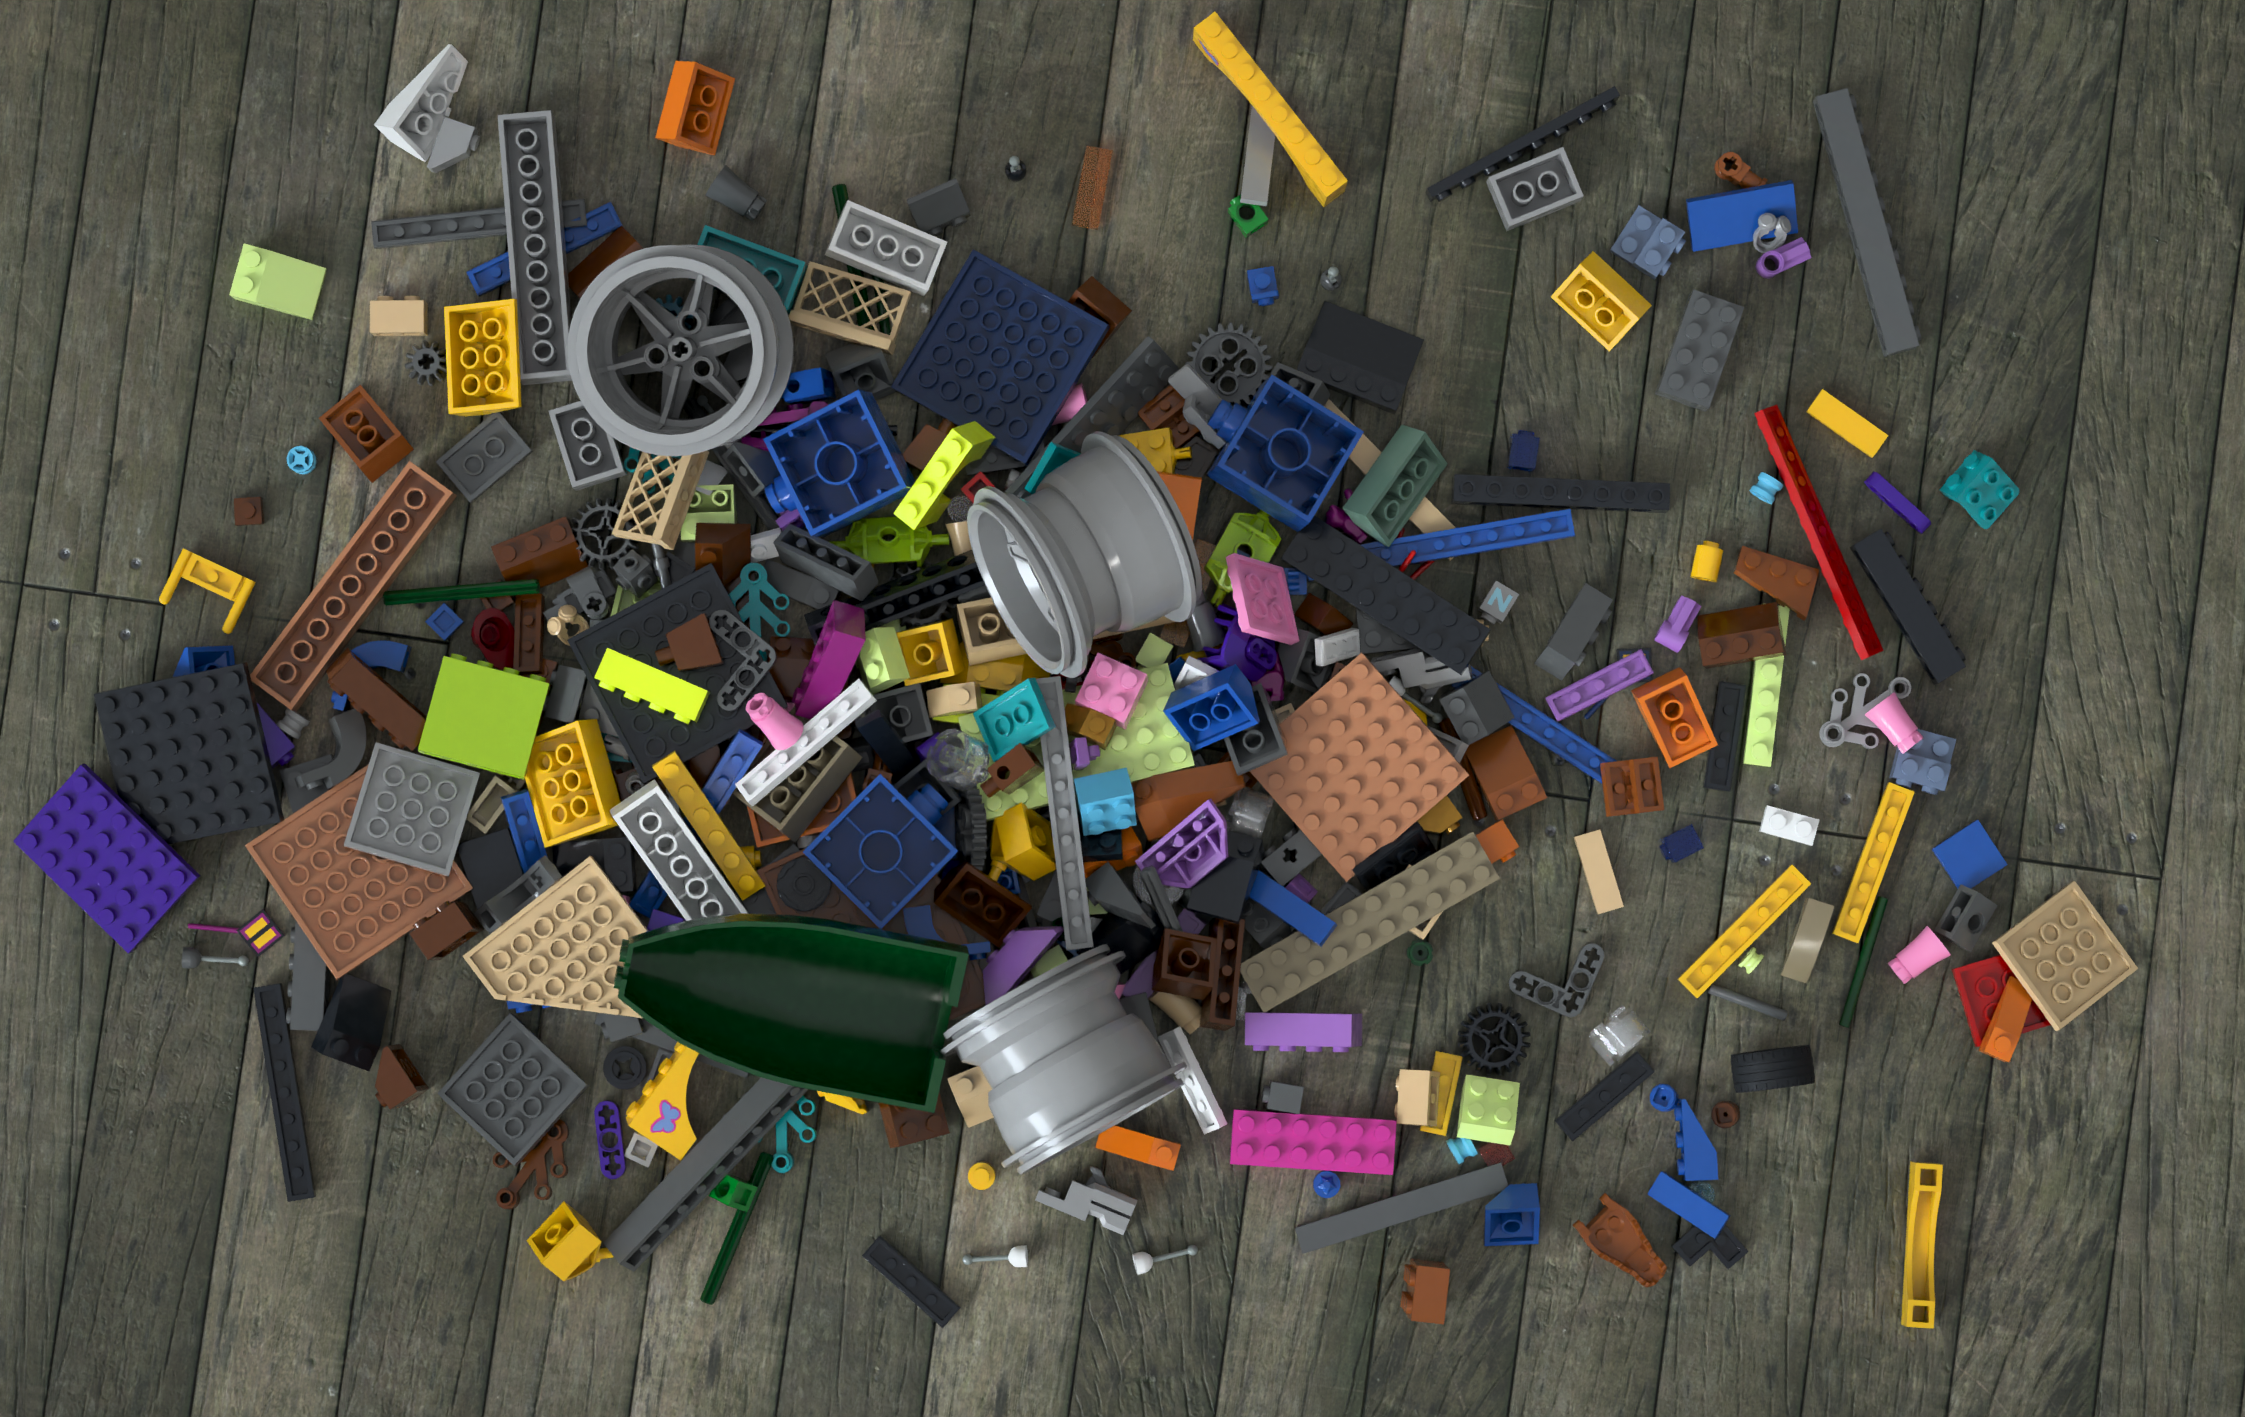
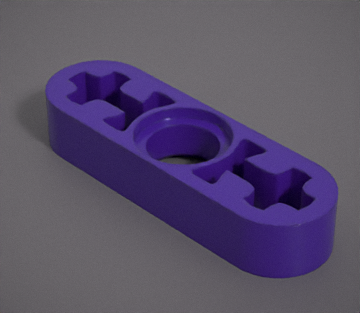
[1864,471,1931,534]
[594,1100,626,1179]

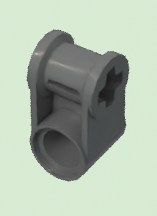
[566,566,609,620]

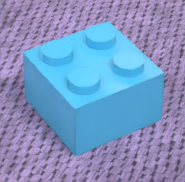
[1073,768,1137,836]

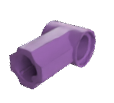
[1755,237,1812,279]
[1654,595,1701,653]

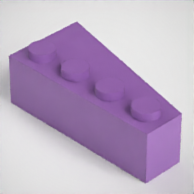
[1245,1012,1362,1052]

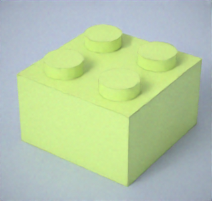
[1457,1074,1520,1145]

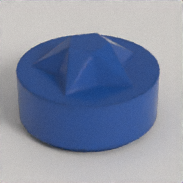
[1650,1084,1678,1112]
[1313,1171,1340,1198]

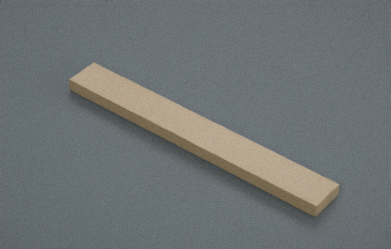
[1324,399,1456,561]

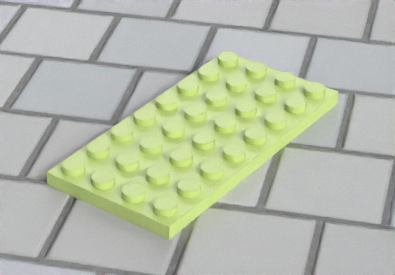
[958,663,1195,822]

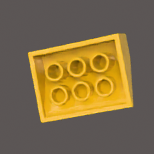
[444,299,522,417]
[525,719,621,848]

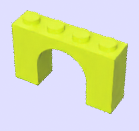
[893,421,996,530]

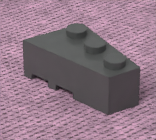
[1534,583,1613,681]

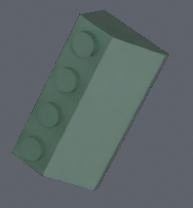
[1343,425,1448,547]

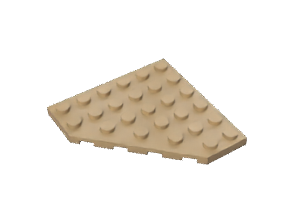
[463,856,649,1018]

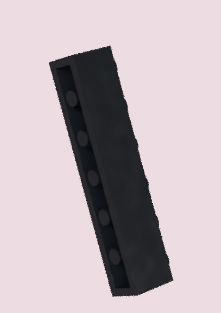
[1850,529,1966,685]

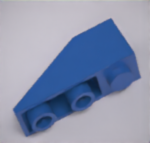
[1674,1098,1718,1181]

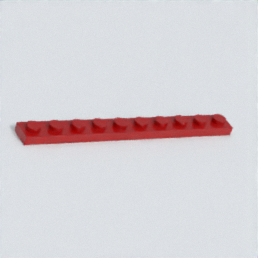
[1754,405,1884,660]

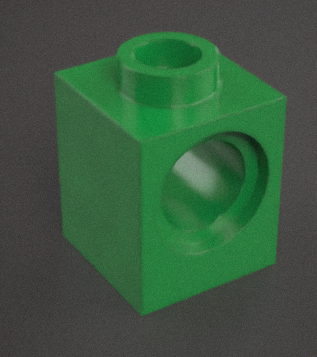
[1228,194,1269,238]
[709,1174,758,1212]

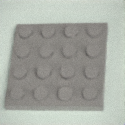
[344,742,480,877]

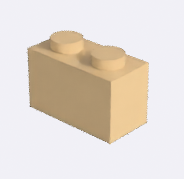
[370,296,428,336]
[1394,1069,1440,1126]

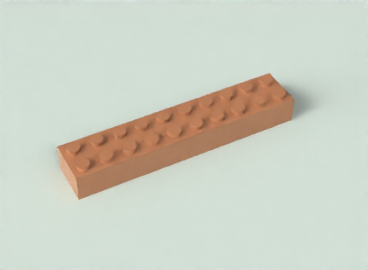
[250,461,457,712]

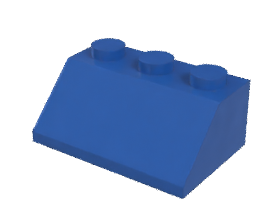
[1163,664,1260,751]

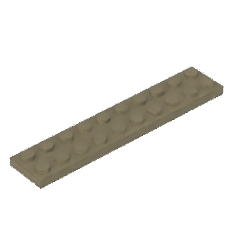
[1240,831,1500,1013]

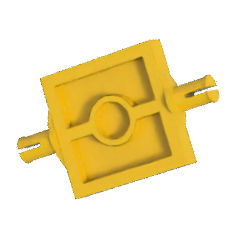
[1119,428,1192,474]

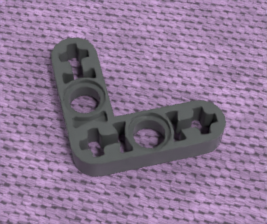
[709,610,777,711]
[1508,943,1604,1017]

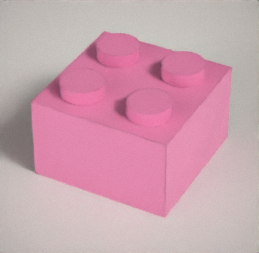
[1075,653,1148,730]

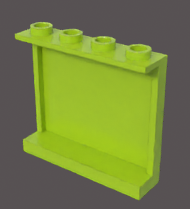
[418,653,550,780]

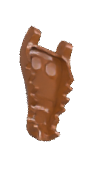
[1573,1193,1667,1287]

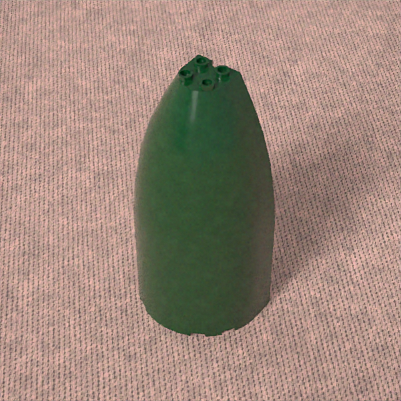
[614,913,969,1113]

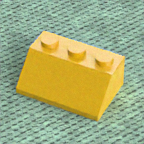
[1551,251,1652,351]

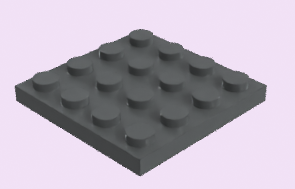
[437,1013,589,1167]

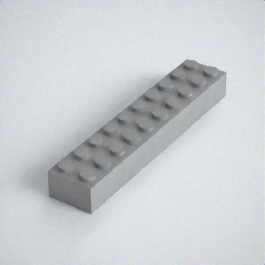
[497,110,572,385]

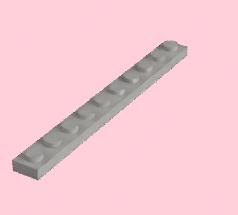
[1036,676,1094,950]

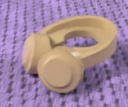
[547,605,589,646]

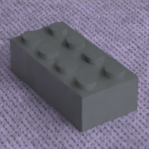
[1655,289,1744,412]

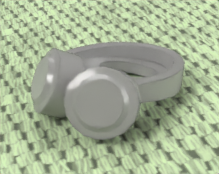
[1753,213,1791,253]

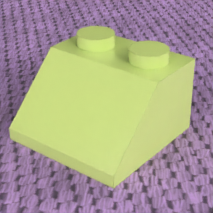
[856,627,910,695]

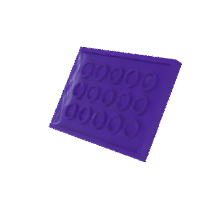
[13,764,200,953]

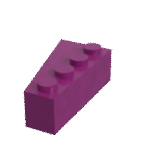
[792,600,866,719]

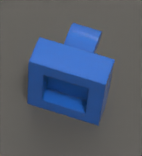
[1284,568,1307,595]

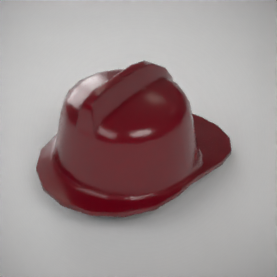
[471,608,515,670]

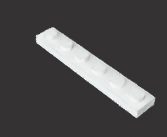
[735,679,877,806]

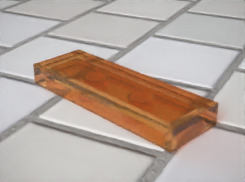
[1072,145,1113,230]

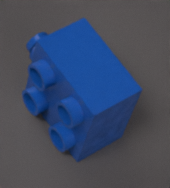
[1206,374,1364,532]
[763,389,915,537]
[803,774,958,929]

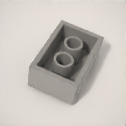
[1486,147,1584,231]
[548,401,627,491]

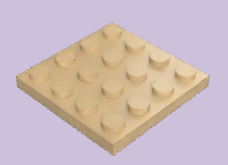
[1992,881,2138,1031]

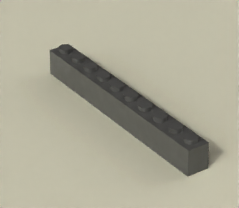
[1813,88,1921,357]
[604,1077,808,1272]

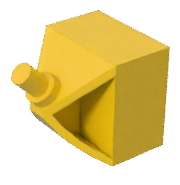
[988,802,1056,882]
[526,1201,613,1281]

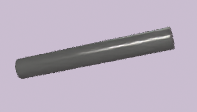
[1708,983,1788,1021]

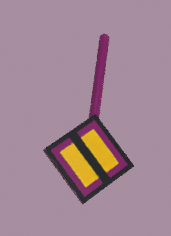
[188,909,285,957]

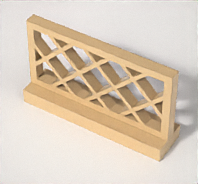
[789,261,911,355]
[612,450,709,550]

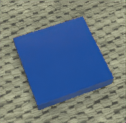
[1932,819,2008,889]

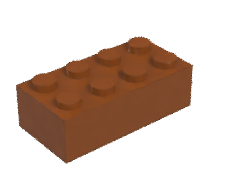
[1400,1258,1450,1324]

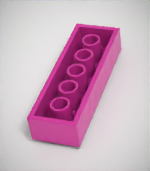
[1230,1109,1397,1175]

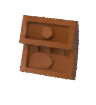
[1138,384,1201,449]
[1600,757,1664,817]

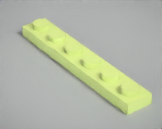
[1743,603,1790,767]

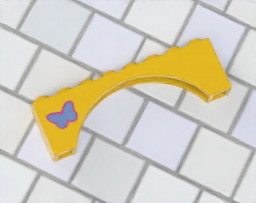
[1193,12,1348,207]
[626,1042,699,1160]

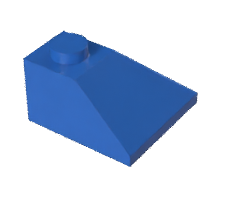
[173,646,235,677]
[1484,1183,1540,1246]

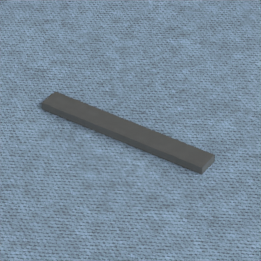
[371,199,587,249]
[1294,1162,1508,1254]

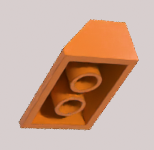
[655,61,735,155]

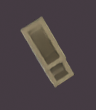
[467,773,527,834]
[1780,898,1834,983]

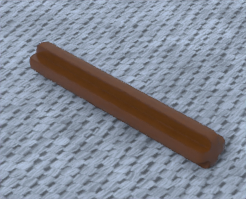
[1439,718,1487,821]

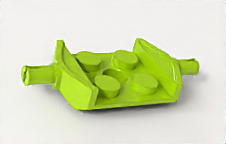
[1204,509,1281,608]
[829,517,949,567]

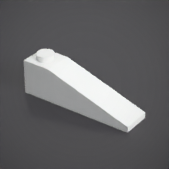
[374,44,468,162]

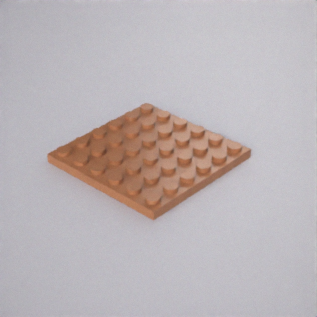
[1250,652,1469,882]
[245,764,473,980]

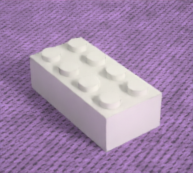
[825,200,947,296]

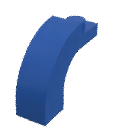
[331,640,412,712]
[903,905,991,960]

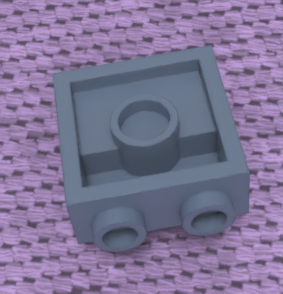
[1609,205,1686,280]
[1889,729,1956,795]

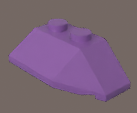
[1135,799,1228,888]
[983,926,1064,1005]

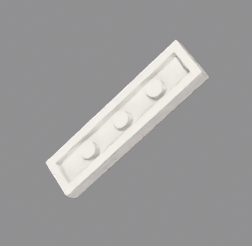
[1158,1026,1227,1135]

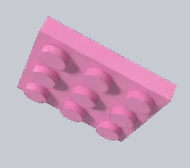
[1226,553,1300,645]

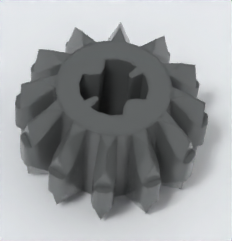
[405,340,447,386]

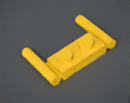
[159,548,256,634]

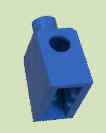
[781,367,836,405]

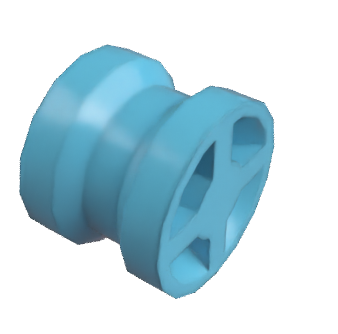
[287,446,317,475]
[1749,472,1783,504]
[1446,1137,1478,1164]

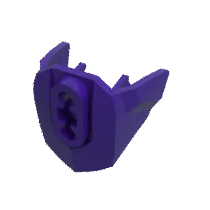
[1197,603,1277,682]

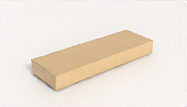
[1574,829,1624,914]

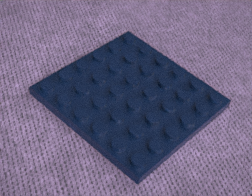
[891,249,1110,466]

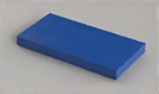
[1686,180,1798,252]

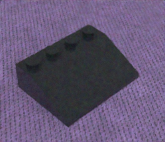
[1297,301,1424,415]

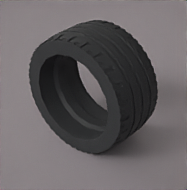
[1731,1045,1815,1093]

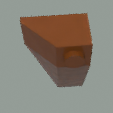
[1131,761,1246,841]

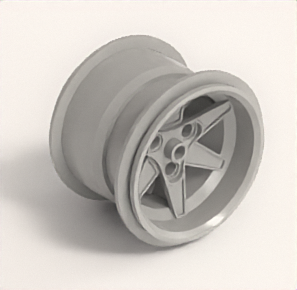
[567,244,794,456]
[967,431,1202,678]
[940,944,1187,1175]

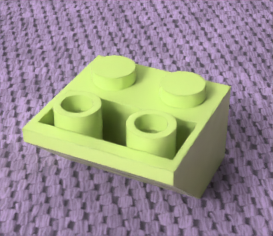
[681,484,737,542]

